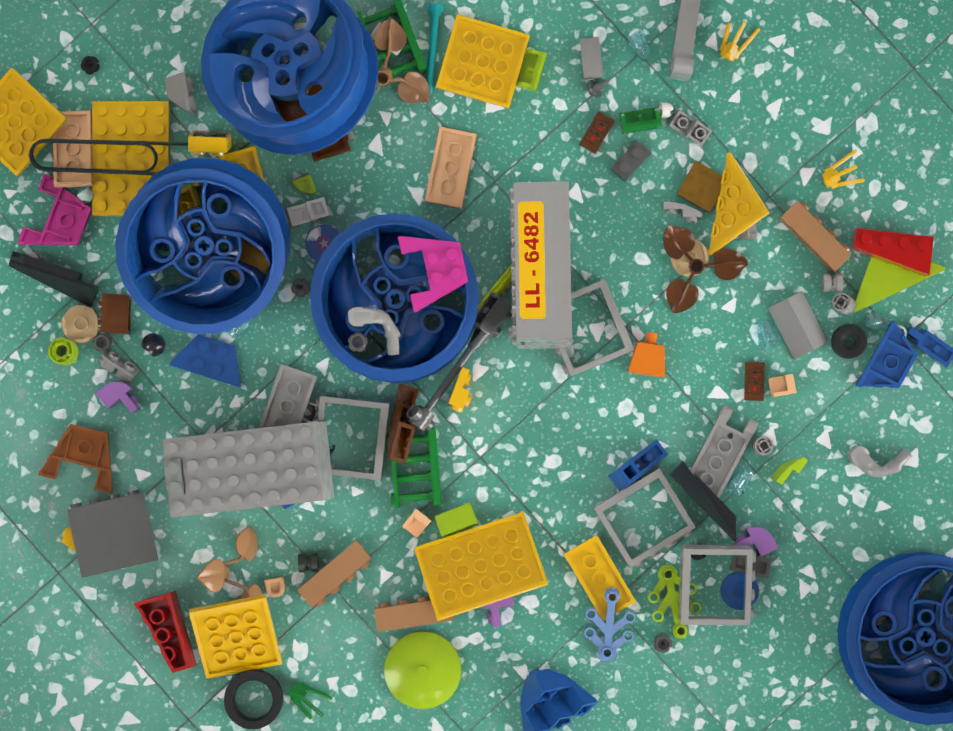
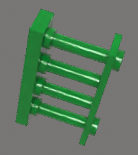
[357,0,427,87]
[386,428,442,508]

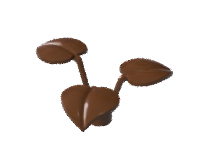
[663,225,748,313]

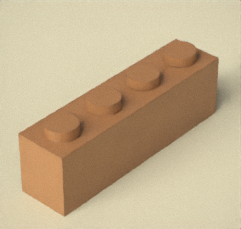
[779,201,851,273]
[297,540,372,608]
[374,596,454,632]

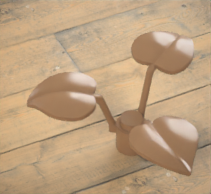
[374,18,430,103]
[196,526,263,599]

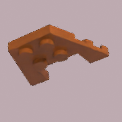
[38,424,113,494]

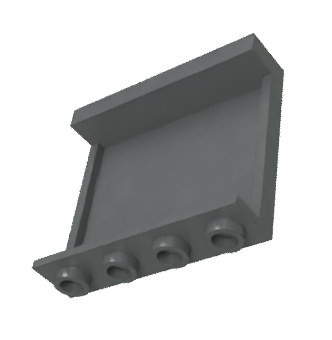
[67,489,158,578]

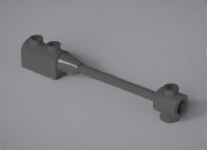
[407,292,512,432]

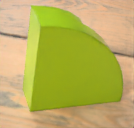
[292,174,317,194]

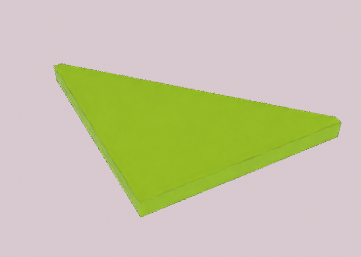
[853,257,946,313]

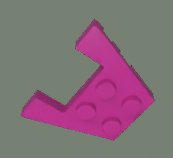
[17,174,92,246]
[398,236,468,312]

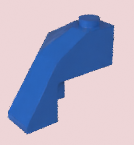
[520,669,597,731]

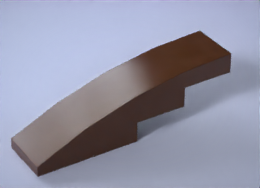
[387,384,419,464]

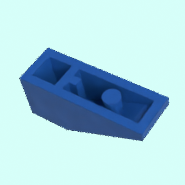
[608,439,668,491]

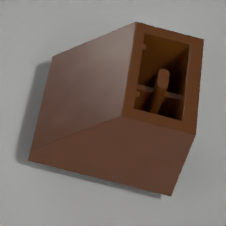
[98,293,132,335]

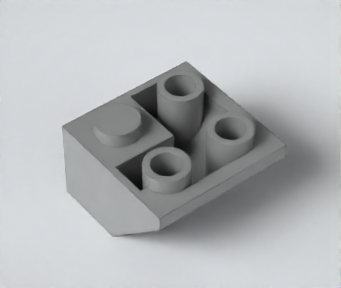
[165,72,198,116]

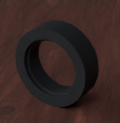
[224,669,283,729]

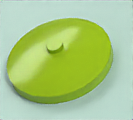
[384,631,461,709]

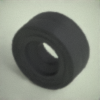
[831,324,867,359]

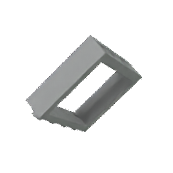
[554,279,634,377]
[314,396,390,480]
[593,468,696,568]
[678,544,756,625]

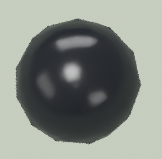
[141,333,166,357]

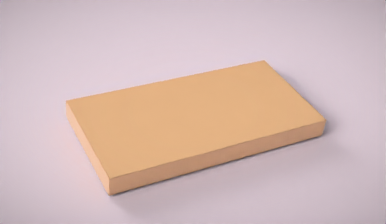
[53,110,93,188]
[424,127,477,209]

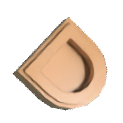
[264,576,285,597]

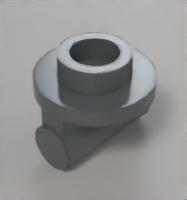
[587,79,607,98]

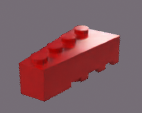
[851,228,934,277]
[134,591,197,673]

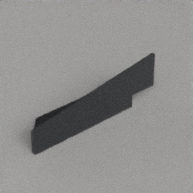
[9,251,98,307]

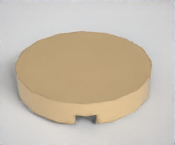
[670,240,709,277]
[61,305,100,343]

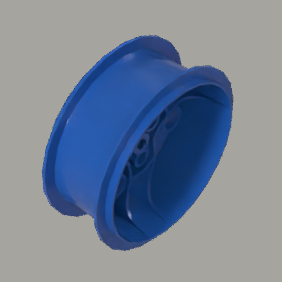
[201,0,379,155]
[115,158,290,334]
[310,213,479,383]
[837,552,953,725]

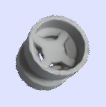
[821,273,843,292]
[832,292,856,315]
[752,436,774,455]

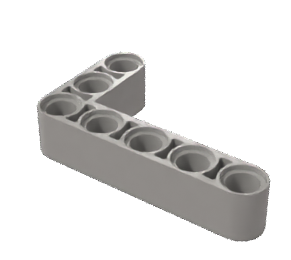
[669,0,701,82]

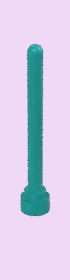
[426,4,443,96]

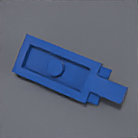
[907,326,953,368]

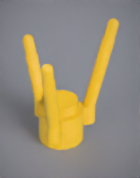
[719,21,760,62]
[821,149,865,189]

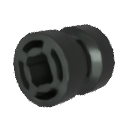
[298,553,319,573]

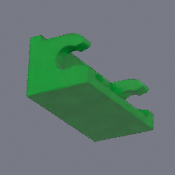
[619,107,662,134]

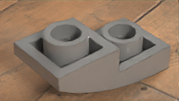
[580,37,603,80]
[667,109,712,147]
[662,202,702,222]

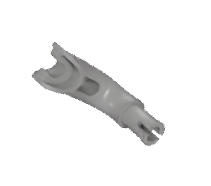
[348,307,401,355]
[847,446,913,478]

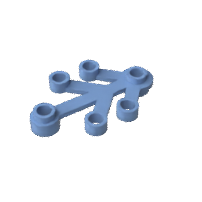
[584,587,636,661]

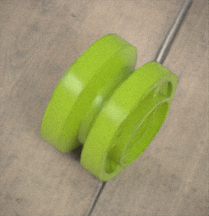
[48,338,79,366]

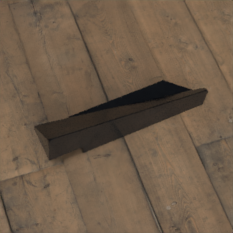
[669,461,737,542]

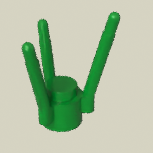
[287,682,333,720]

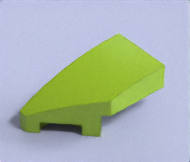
[770,457,808,485]

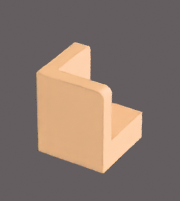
[768,374,797,397]
[402,508,432,537]

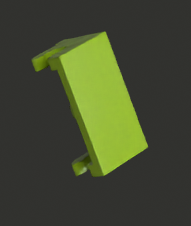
[516,49,547,93]
[434,502,479,538]

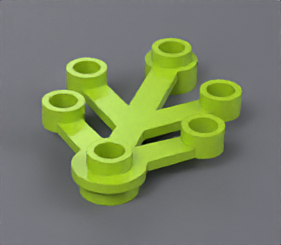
[647,564,701,639]

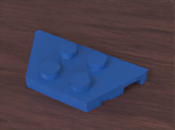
[856,320,918,388]
[170,334,241,387]

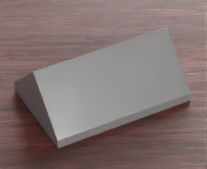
[768,291,828,359]

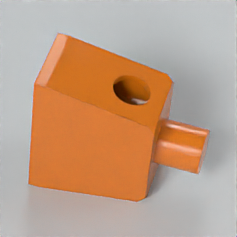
[627,332,665,378]

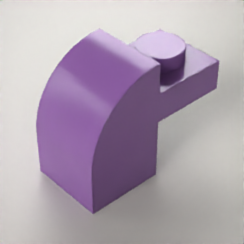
[95,382,141,413]
[731,526,778,557]
[483,596,514,628]

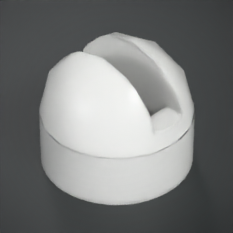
[659,102,673,118]

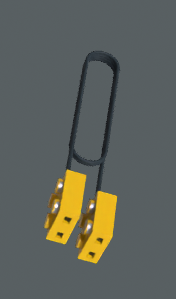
[29,130,232,186]

